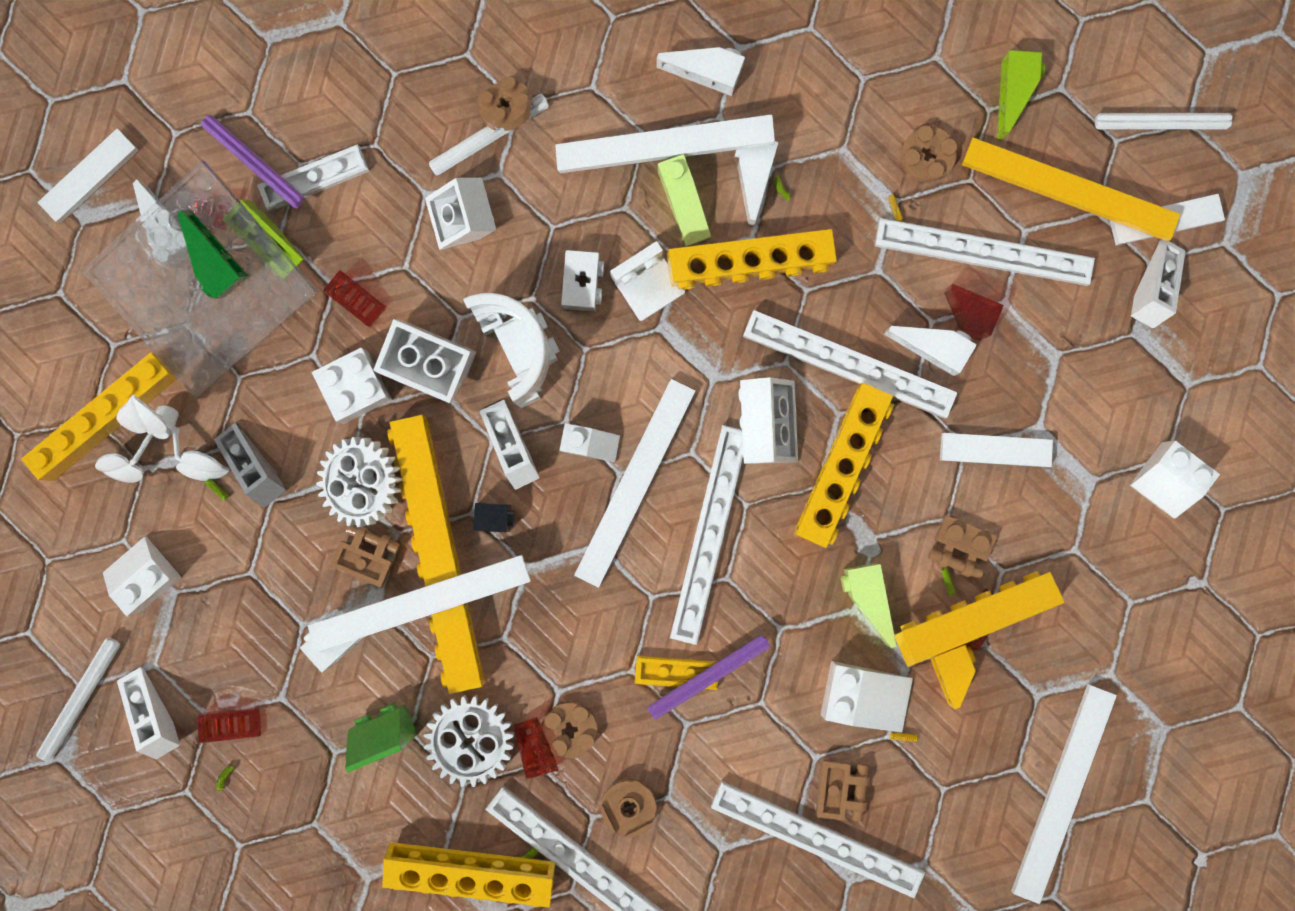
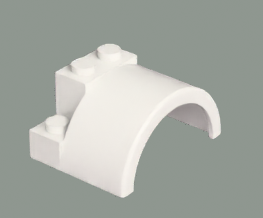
[463,293,560,408]

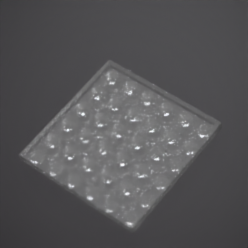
[81,161,318,398]

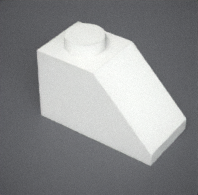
[559,423,620,462]

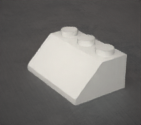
[373,319,477,403]
[739,377,798,464]

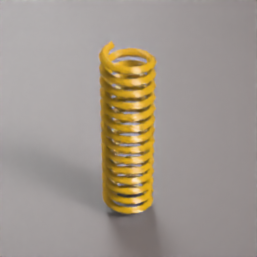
[887,194,903,221]
[890,732,918,743]

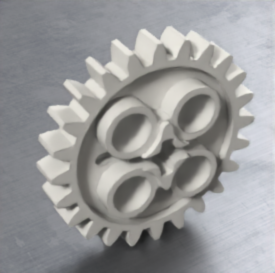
[316,437,402,527]
[423,695,515,787]

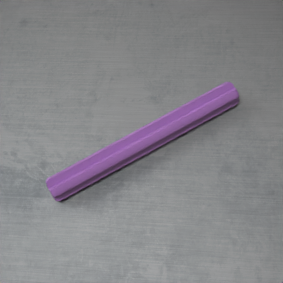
[201,115,305,208]
[648,635,770,719]

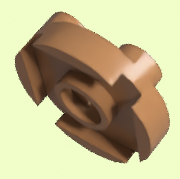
[477,77,534,131]
[900,126,957,183]
[542,701,598,759]
[601,779,657,837]

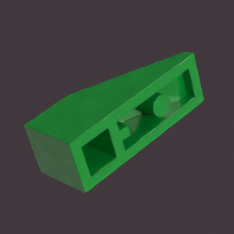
[177,210,249,299]

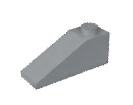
[214,423,286,507]

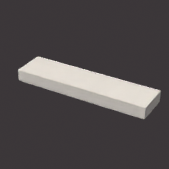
[37,129,139,224]
[257,144,370,212]
[1110,194,1225,246]
[940,433,1053,467]

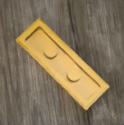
[635,655,718,690]

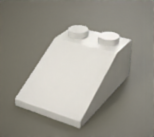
[820,661,913,733]

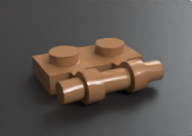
[928,515,997,579]
[330,525,401,588]
[816,759,870,822]

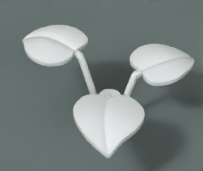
[95,395,230,483]

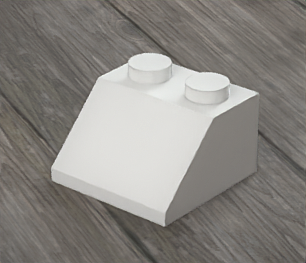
[425,178,496,250]
[1130,441,1220,518]
[103,536,182,616]

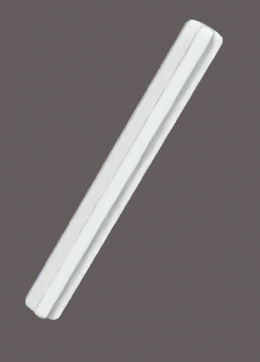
[429,94,549,175]
[1095,113,1232,129]
[37,637,120,762]

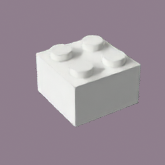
[312,347,392,424]

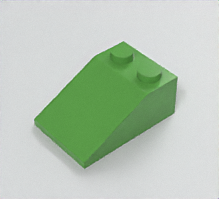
[345,703,417,773]

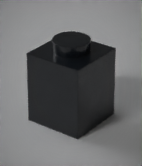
[473,503,515,533]

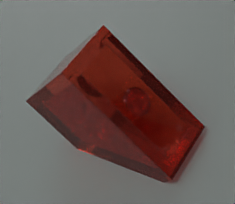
[944,284,1004,340]

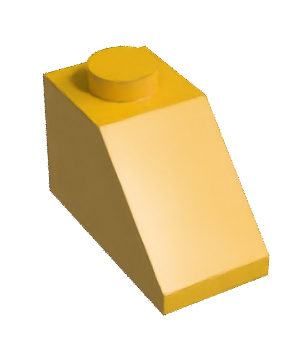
[930,644,976,709]

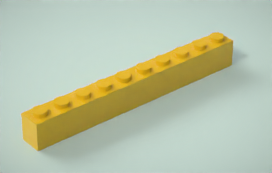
[387,415,485,694]

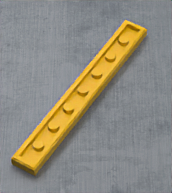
[961,138,1181,241]

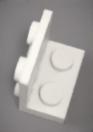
[610,241,685,321]

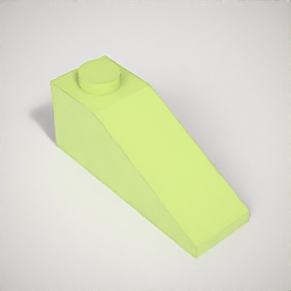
[658,154,711,247]
[841,563,897,648]

